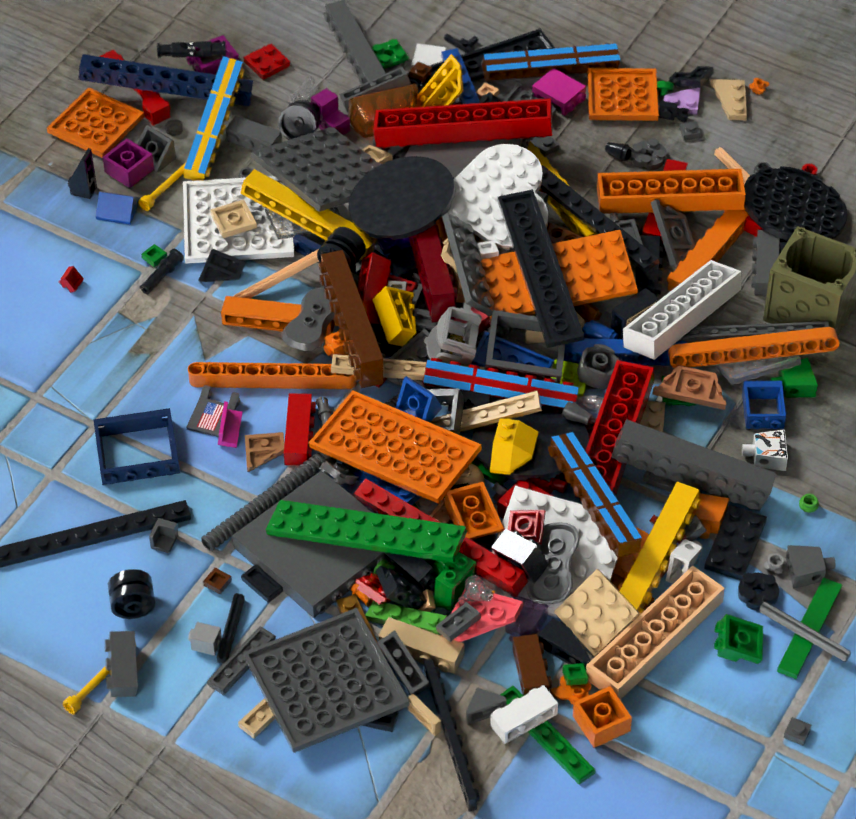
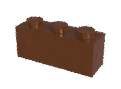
[512,634,552,696]

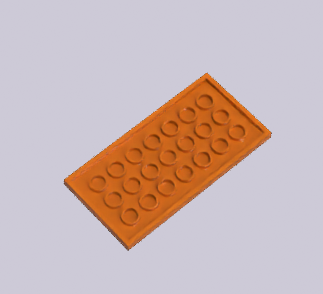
[481,230,638,321]
[309,390,482,504]

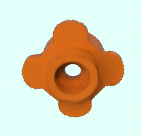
[749,78,769,94]

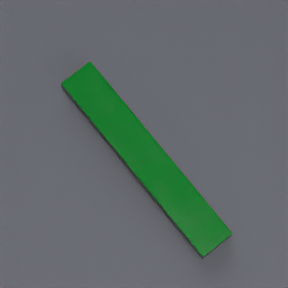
[777,577,842,679]
[500,685,596,785]

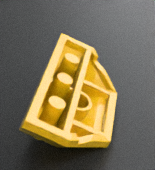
[409,54,463,108]
[490,419,538,475]

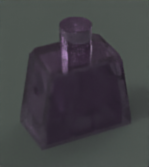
[505,595,548,642]

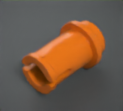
[351,583,373,607]

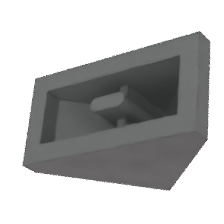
[466,687,507,725]

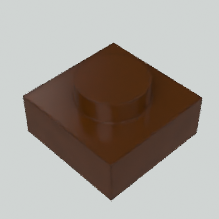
[409,61,432,82]
[203,568,232,594]

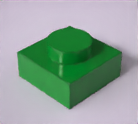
[141,244,167,268]
[562,663,588,686]

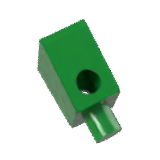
[770,358,818,398]

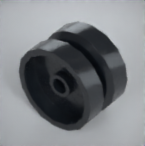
[279,100,320,140]
[108,569,156,619]

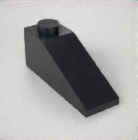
[68,148,97,199]
[538,618,591,670]

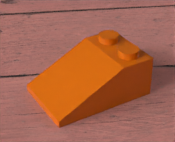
[444,482,504,540]

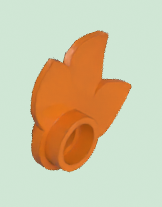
[550,675,591,705]

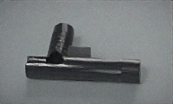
[444,34,478,53]

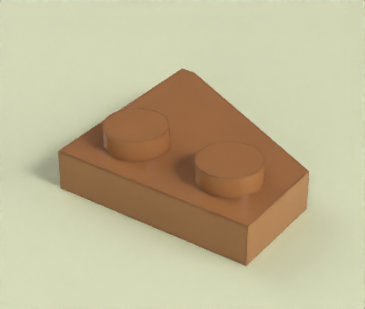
[245,432,284,472]

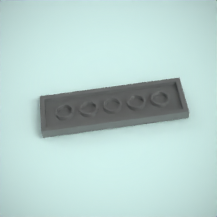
[442,212,494,316]

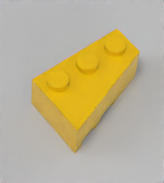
[372,286,416,347]

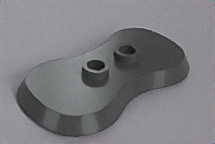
[282,288,334,351]
[526,522,580,604]

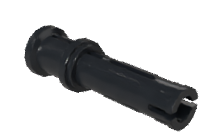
[140,248,184,294]

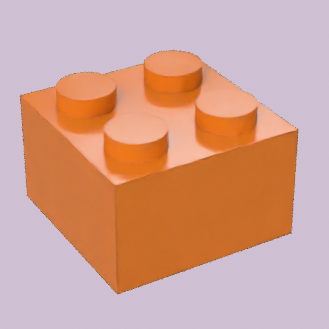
[573,686,632,748]

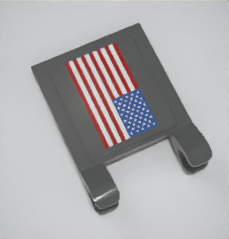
[186,385,240,437]

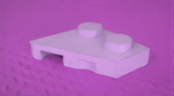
[664,87,700,115]

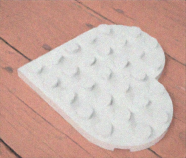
[448,144,548,250]

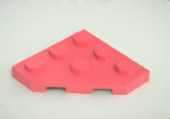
[451,586,523,642]

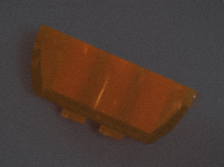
[348,84,418,138]

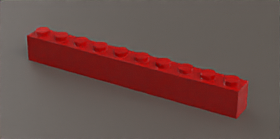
[354,478,528,597]

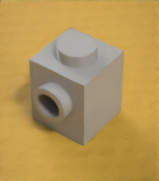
[188,622,222,656]

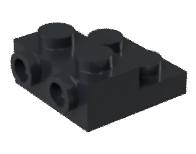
[376,565,426,610]

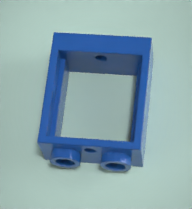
[742,381,786,429]

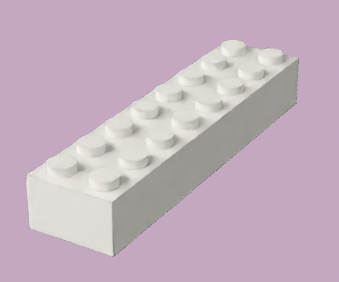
[623,260,741,360]

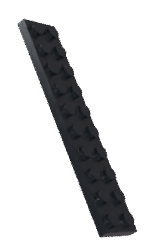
[398,29,555,105]
[497,189,584,348]

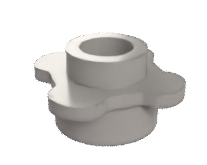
[764,553,787,574]

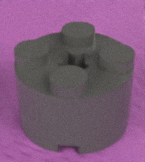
[577,344,619,390]

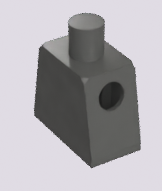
[786,545,836,588]

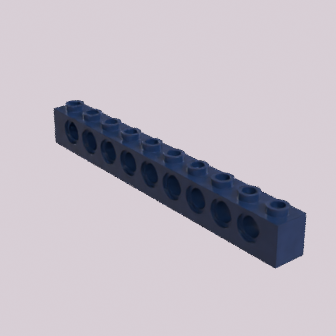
[78,54,253,106]

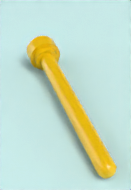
[138,162,186,211]
[62,643,136,714]

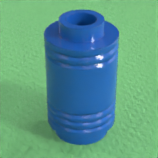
[582,320,618,339]

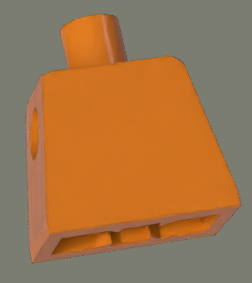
[692,493,729,539]

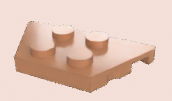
[652,365,726,410]

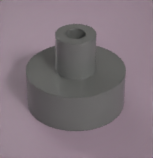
[492,482,509,501]

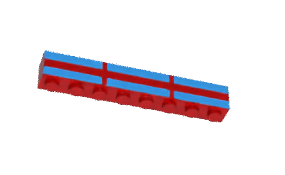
[422,358,578,410]

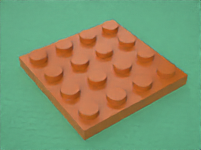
[588,68,659,121]
[47,87,144,158]

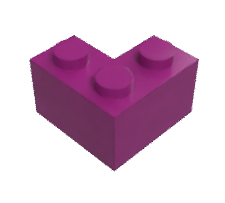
[311,88,350,135]

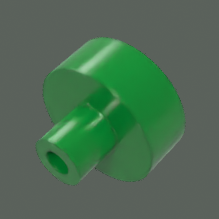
[657,81,674,97]

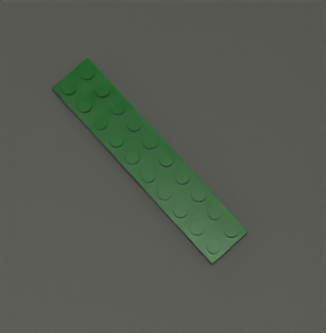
[266,500,467,563]

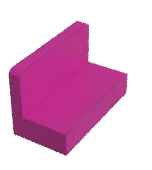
[218,401,242,448]

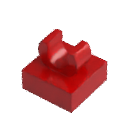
[59,266,84,292]

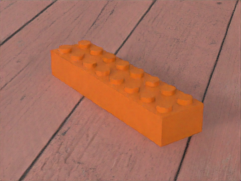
[597,169,746,214]

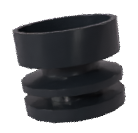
[317,227,366,271]

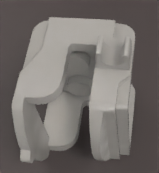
[424,303,482,366]

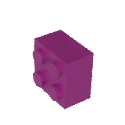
[102,139,154,188]

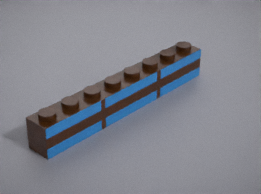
[482,43,620,81]
[548,432,642,558]

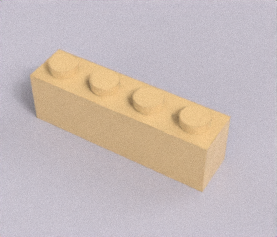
[378,617,464,674]

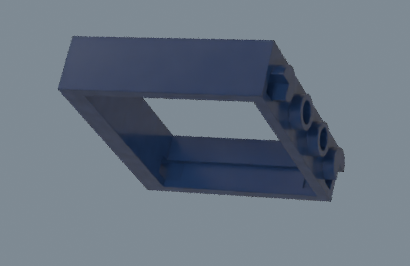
[93,408,180,485]

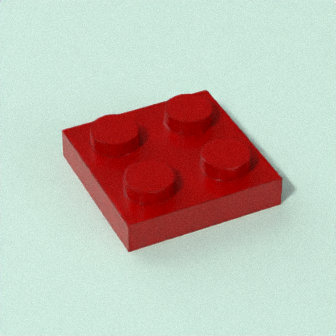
[243,43,291,80]

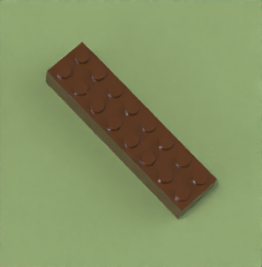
[319,250,383,389]

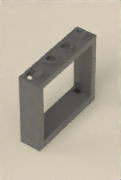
[484,310,565,384]

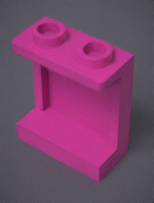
[532,68,586,116]

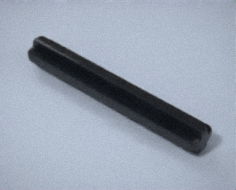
[216,593,245,664]

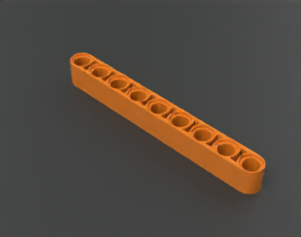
[668,327,840,368]
[188,362,357,389]

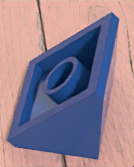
[96,192,141,225]
[395,377,442,422]

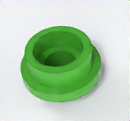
[799,494,819,513]

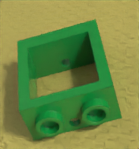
[434,552,476,611]

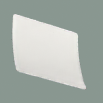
[411,44,446,66]

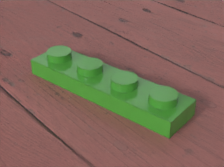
[365,600,447,635]

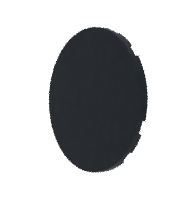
[348,156,456,240]
[744,166,847,241]
[472,405,589,481]

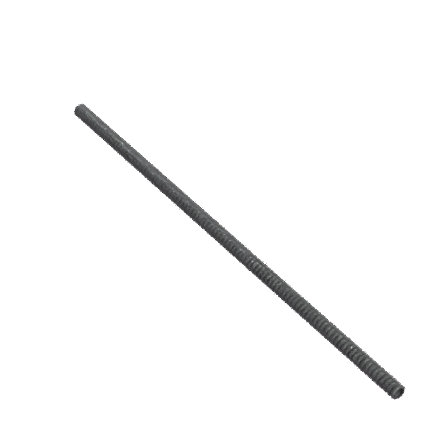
[201,222,643,551]

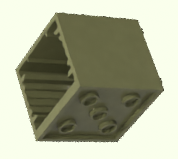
[763,226,856,340]

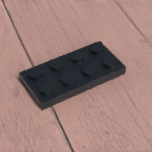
[704,505,767,580]

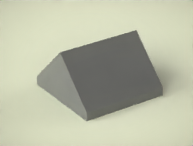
[137,125,176,172]

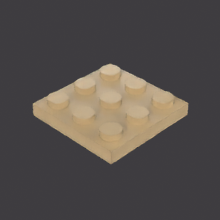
[554,569,640,657]

